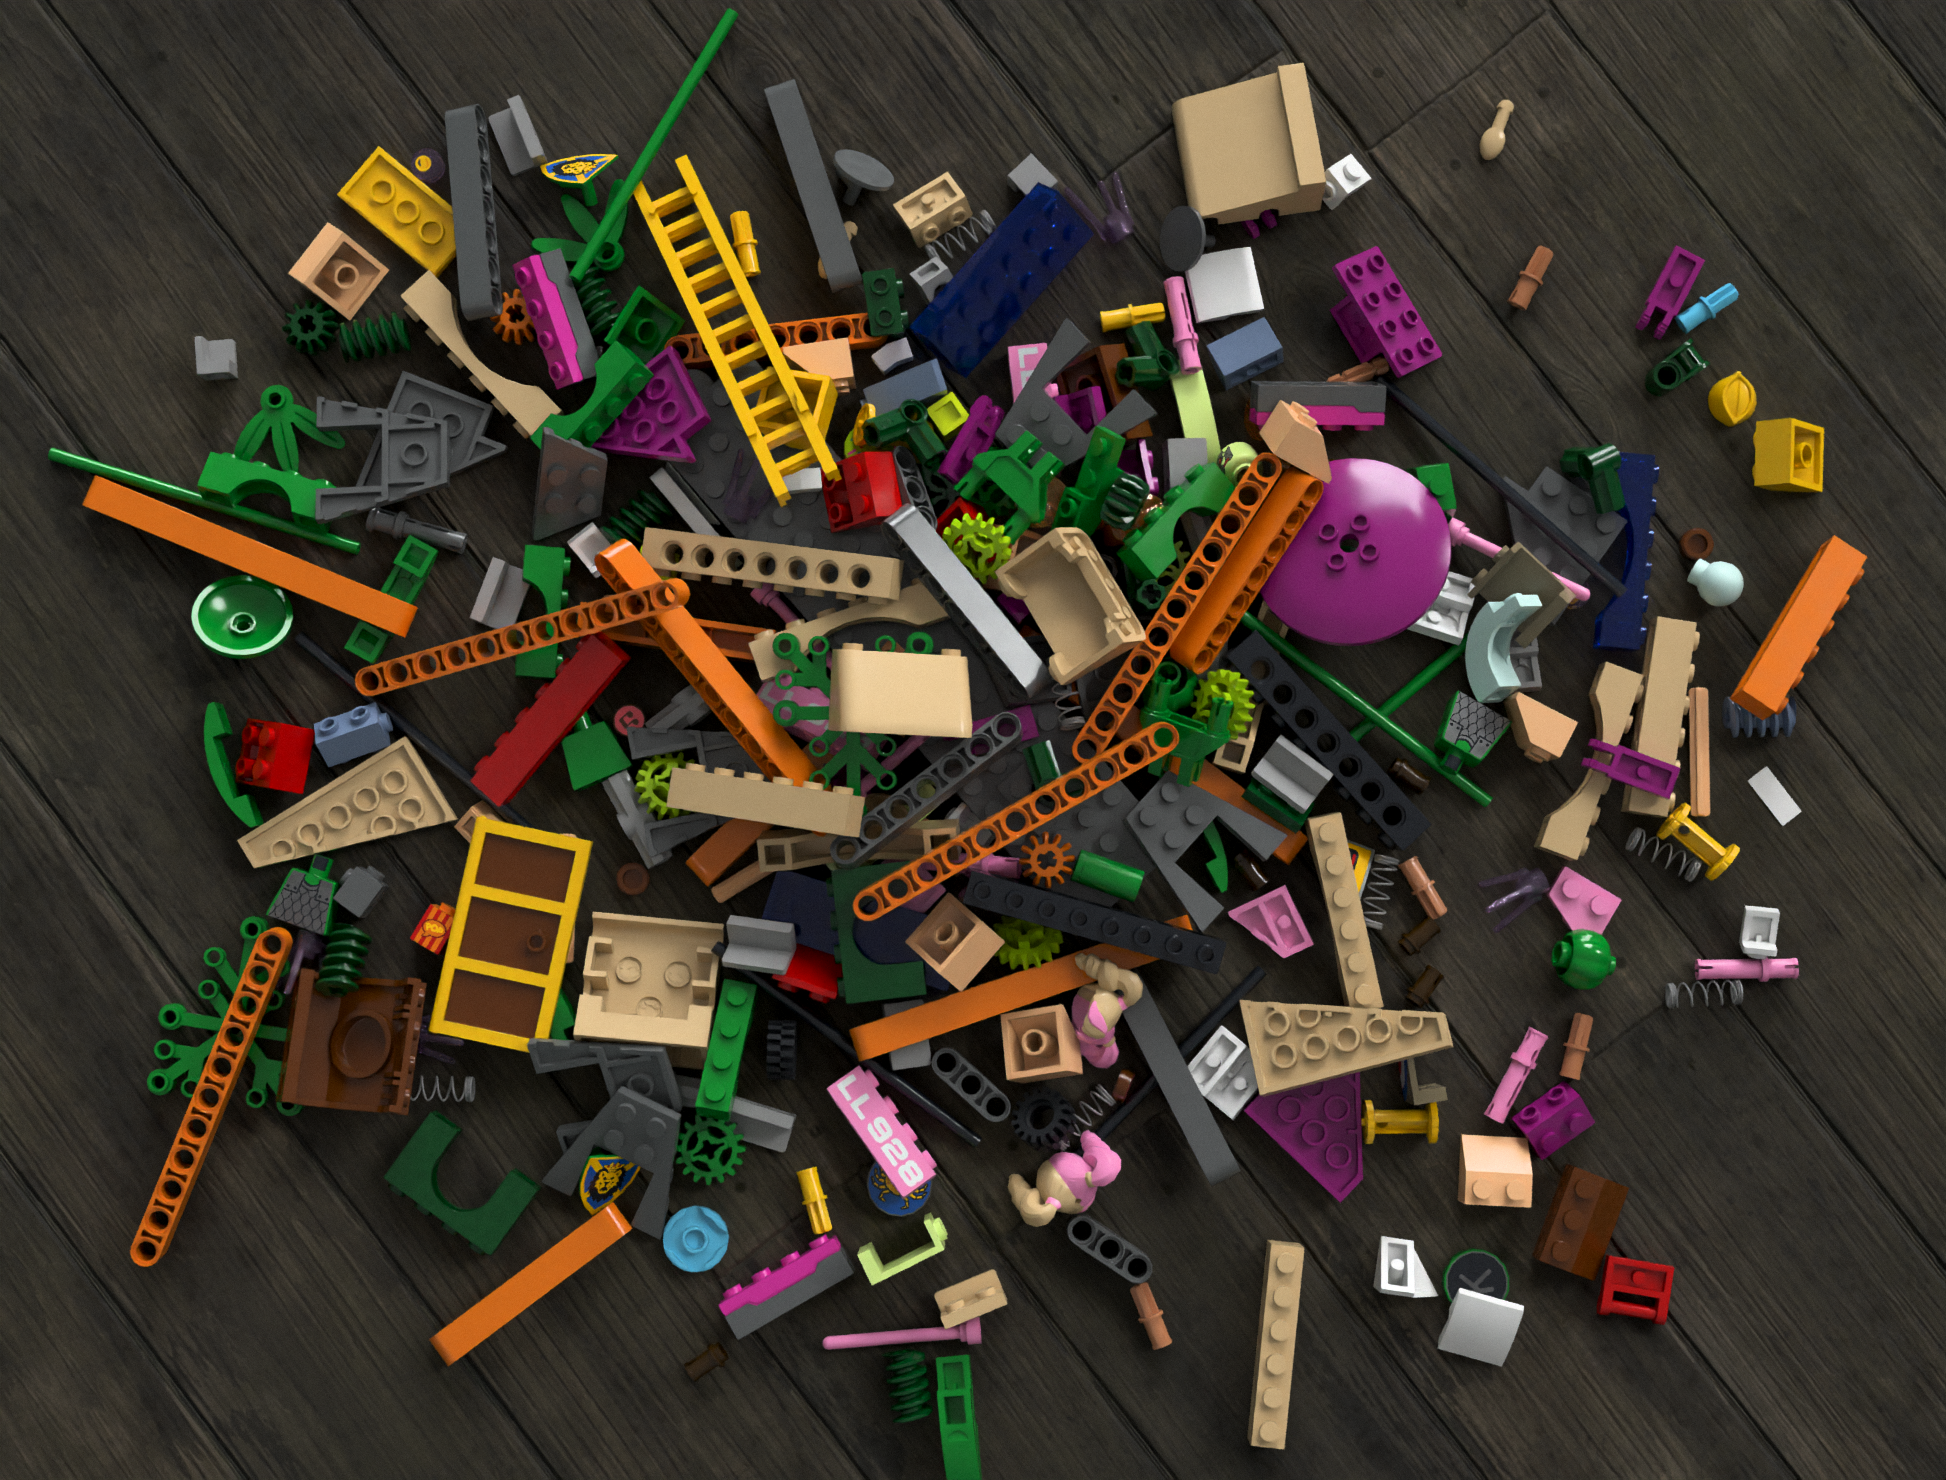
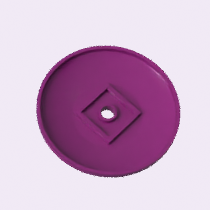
[1259,458,1451,646]

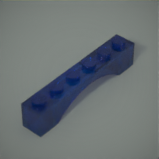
[1593,452,1659,653]

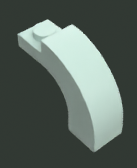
[1465,593,1543,703]

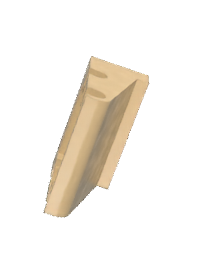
[1172,63,1326,224]
[573,912,724,1070]

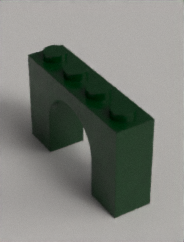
[826,861,927,1004]
[383,1110,542,1256]

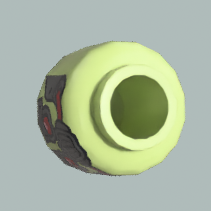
[1216,442,1263,490]

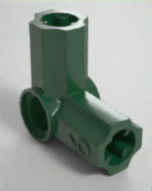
[1115,321,1180,391]
[862,399,948,468]
[1559,443,1626,514]
[1121,560,1166,614]
[1022,740,1104,808]

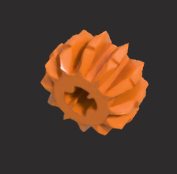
[490,289,536,345]
[1019,831,1075,888]

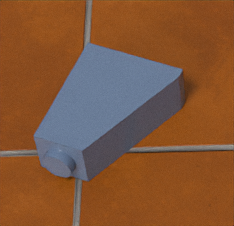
[859,359,947,416]

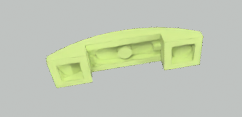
[1170,360,1221,465]

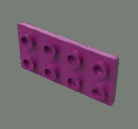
[1330,246,1442,378]

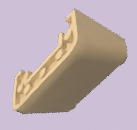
[995,527,1146,685]
[828,643,972,738]

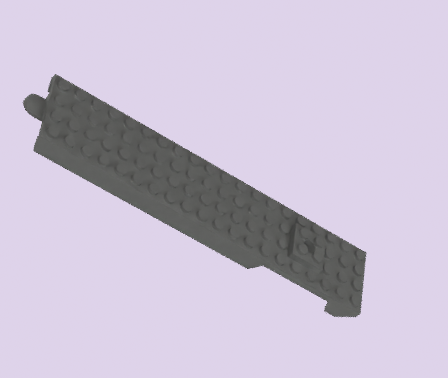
[668,360,1156,907]

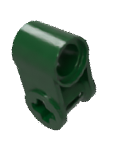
[1645,338,1710,396]

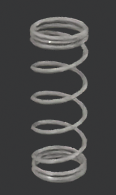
[924,210,997,260]
[1045,656,1085,730]
[1625,827,1702,882]
[1363,854,1399,930]
[1665,979,1743,1009]
[410,1075,475,1102]
[1059,1084,1116,1151]

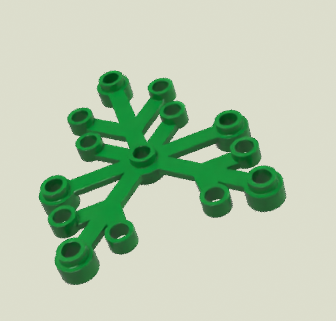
[772,632,934,817]
[147,916,305,1116]

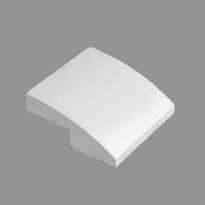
[1185,247,1264,323]
[1407,571,1474,646]
[1187,1025,1259,1121]
[1438,1288,1524,1367]

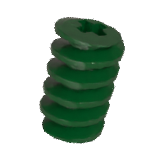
[572,266,621,341]
[339,311,411,363]
[600,489,673,544]
[315,923,372,998]
[883,1349,933,1423]

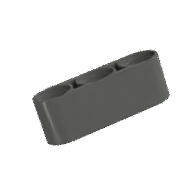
[889,445,938,531]
[932,1047,1011,1122]
[1066,1213,1152,1283]

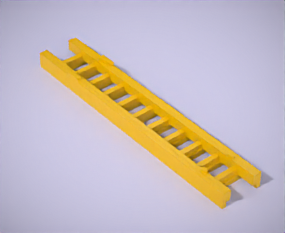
[633,155,842,507]

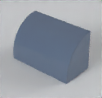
[1207,317,1283,390]

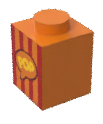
[410,902,455,955]

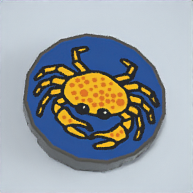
[867,1161,933,1217]

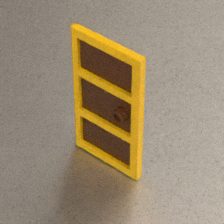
[428,816,593,1053]

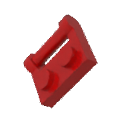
[1597,1255,1674,1325]

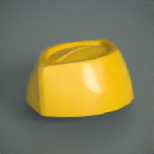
[1708,371,1757,427]

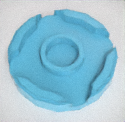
[663,1205,729,1272]

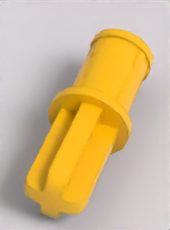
[730,211,761,277]
[1100,303,1165,333]
[796,1167,832,1234]

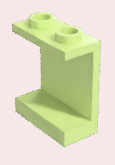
[857,1212,948,1285]

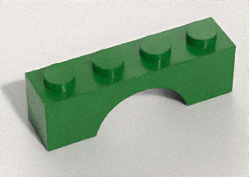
[530,341,654,450]
[197,452,337,534]
[1116,462,1235,582]
[514,545,570,681]
[695,979,758,1122]

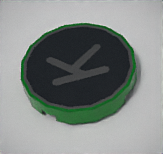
[1442,1248,1509,1304]

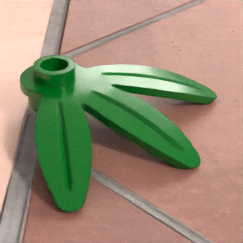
[531,179,628,271]
[234,385,345,473]

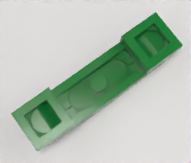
[344,534,439,664]
[204,702,264,828]
[1157,774,1228,893]

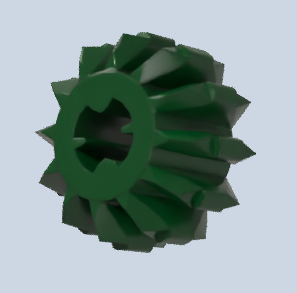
[282,299,339,356]
[1100,472,1150,531]

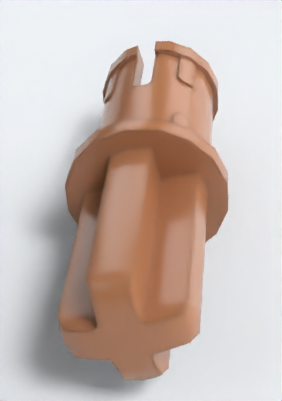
[1507,246,1553,311]
[1398,856,1447,920]
[1559,1013,1593,1080]
[1130,1282,1172,1350]

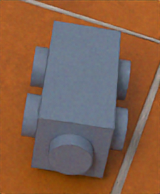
[314,702,393,767]

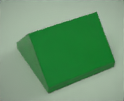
[604,286,686,364]

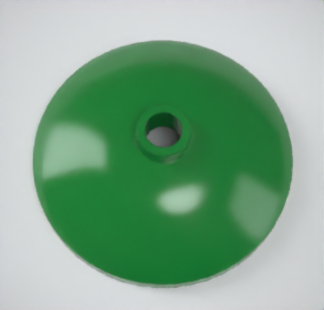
[191,575,293,659]

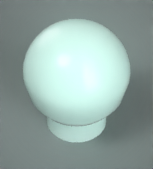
[1687,559,1744,607]

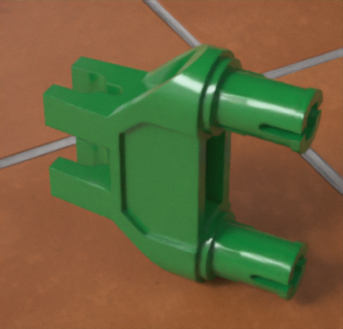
[953,430,1065,545]
[1139,676,1234,787]

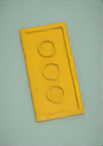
[337,146,456,278]

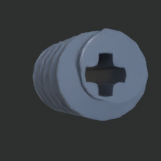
[1722,696,1797,738]

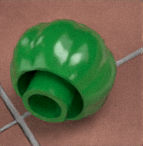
[1141,654,1199,713]
[1551,929,1616,990]

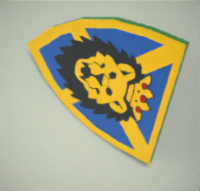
[540,154,619,206]
[579,1147,641,1215]

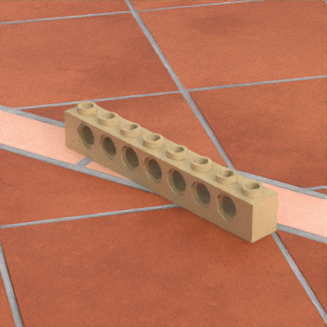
[642,527,904,605]

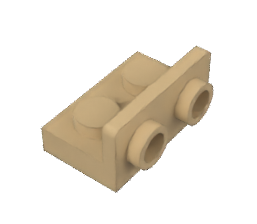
[893,172,973,248]
[934,1269,1007,1330]

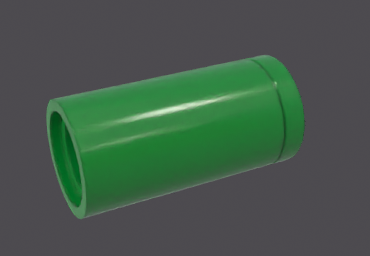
[1070,849,1144,903]

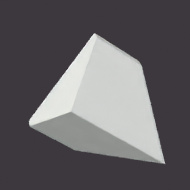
[1373,1236,1438,1298]

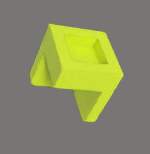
[927,392,969,443]

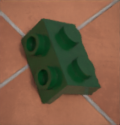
[862,268,909,342]
[1241,777,1314,834]

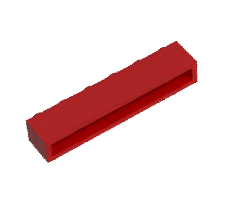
[470,632,631,807]

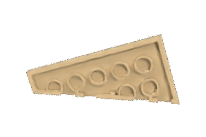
[237,736,458,868]
[1239,1000,1453,1097]

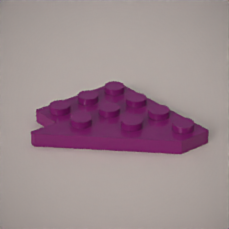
[590,345,712,463]
[1243,1072,1363,1203]

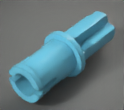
[1675,283,1739,334]

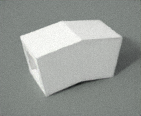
[871,337,913,375]
[782,468,822,494]

